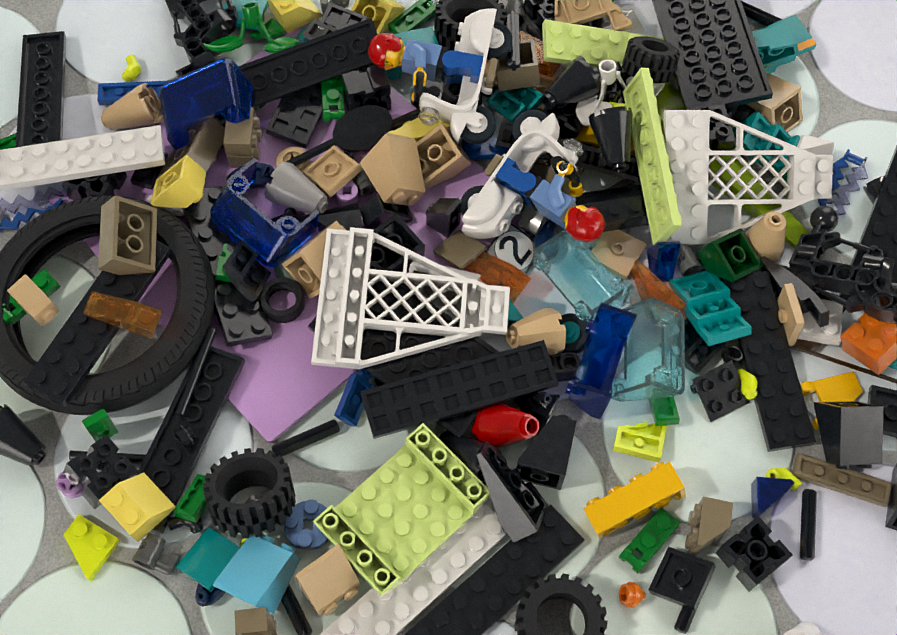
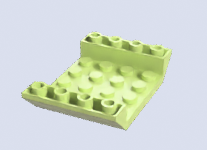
[313,423,490,596]

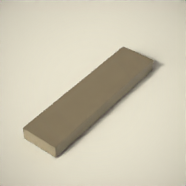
[792,453,892,507]

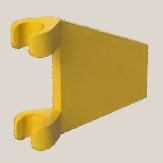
[800,371,863,430]

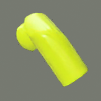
[122,54,141,82]
[737,369,757,400]
[766,468,802,492]

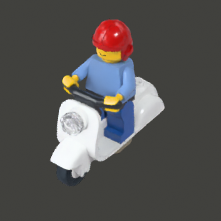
[368,9,512,144]
[461,109,605,243]

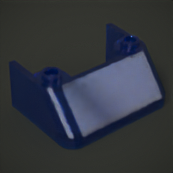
[210,158,320,268]
[565,302,637,420]

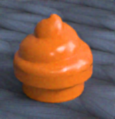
[619,582,646,608]

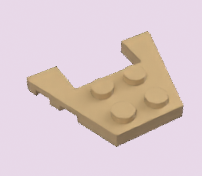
[555,0,632,31]

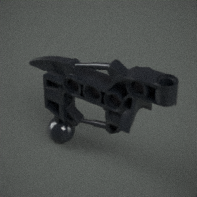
[165,0,239,76]
[781,206,897,324]

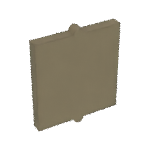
[433,230,487,270]

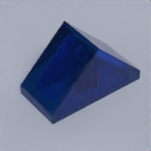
[646,241,681,282]
[751,477,794,519]

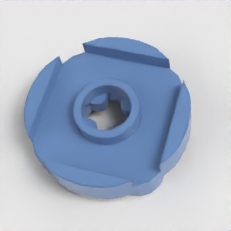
[284,499,329,551]

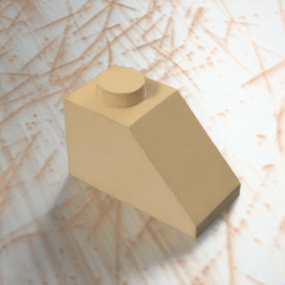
[7,274,60,327]

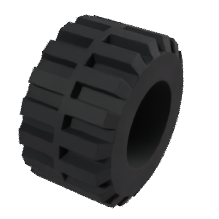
[622,36,681,83]

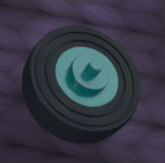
[558,313,591,354]

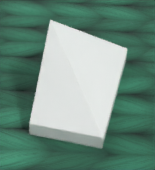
[797,135,835,155]

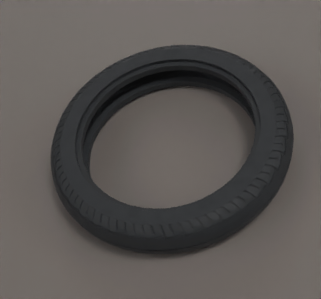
[0,196,215,415]

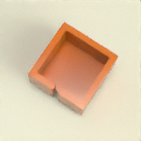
[840,313,897,375]

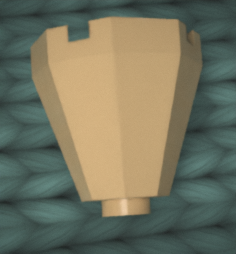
[506,308,566,355]

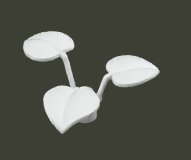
[576,59,665,126]

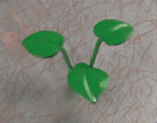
[203,2,299,53]

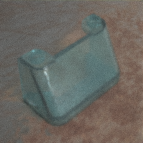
[533,229,634,322]
[610,297,685,402]

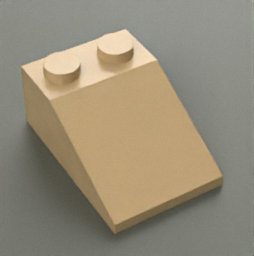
[417,123,472,190]
[295,544,360,617]

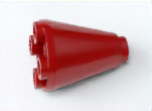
[472,403,539,448]

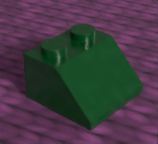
[696,228,764,282]

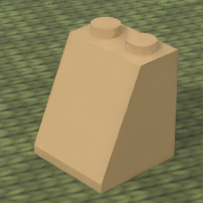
[747,72,803,132]
[360,133,425,206]
[282,221,346,299]

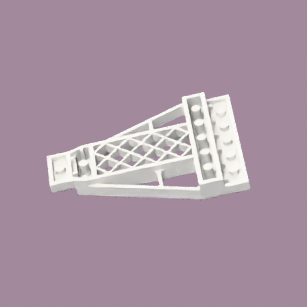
[663,110,833,245]
[311,227,510,369]

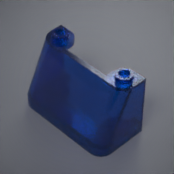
[160,58,253,150]

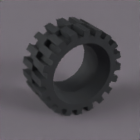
[434,0,507,51]
[203,448,296,538]
[514,573,608,635]

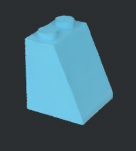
[213,534,301,614]

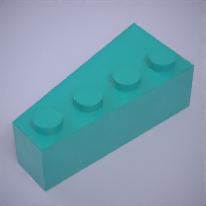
[752,24,799,67]

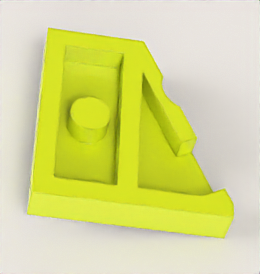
[612,422,667,463]
[63,514,120,581]

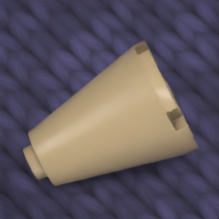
[101,83,164,130]
[745,212,786,262]

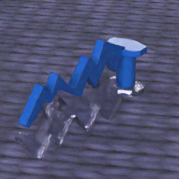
[817,149,868,216]
[0,186,64,232]

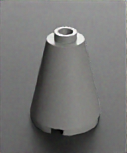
[264,161,328,215]

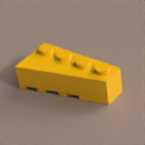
[583,461,686,538]

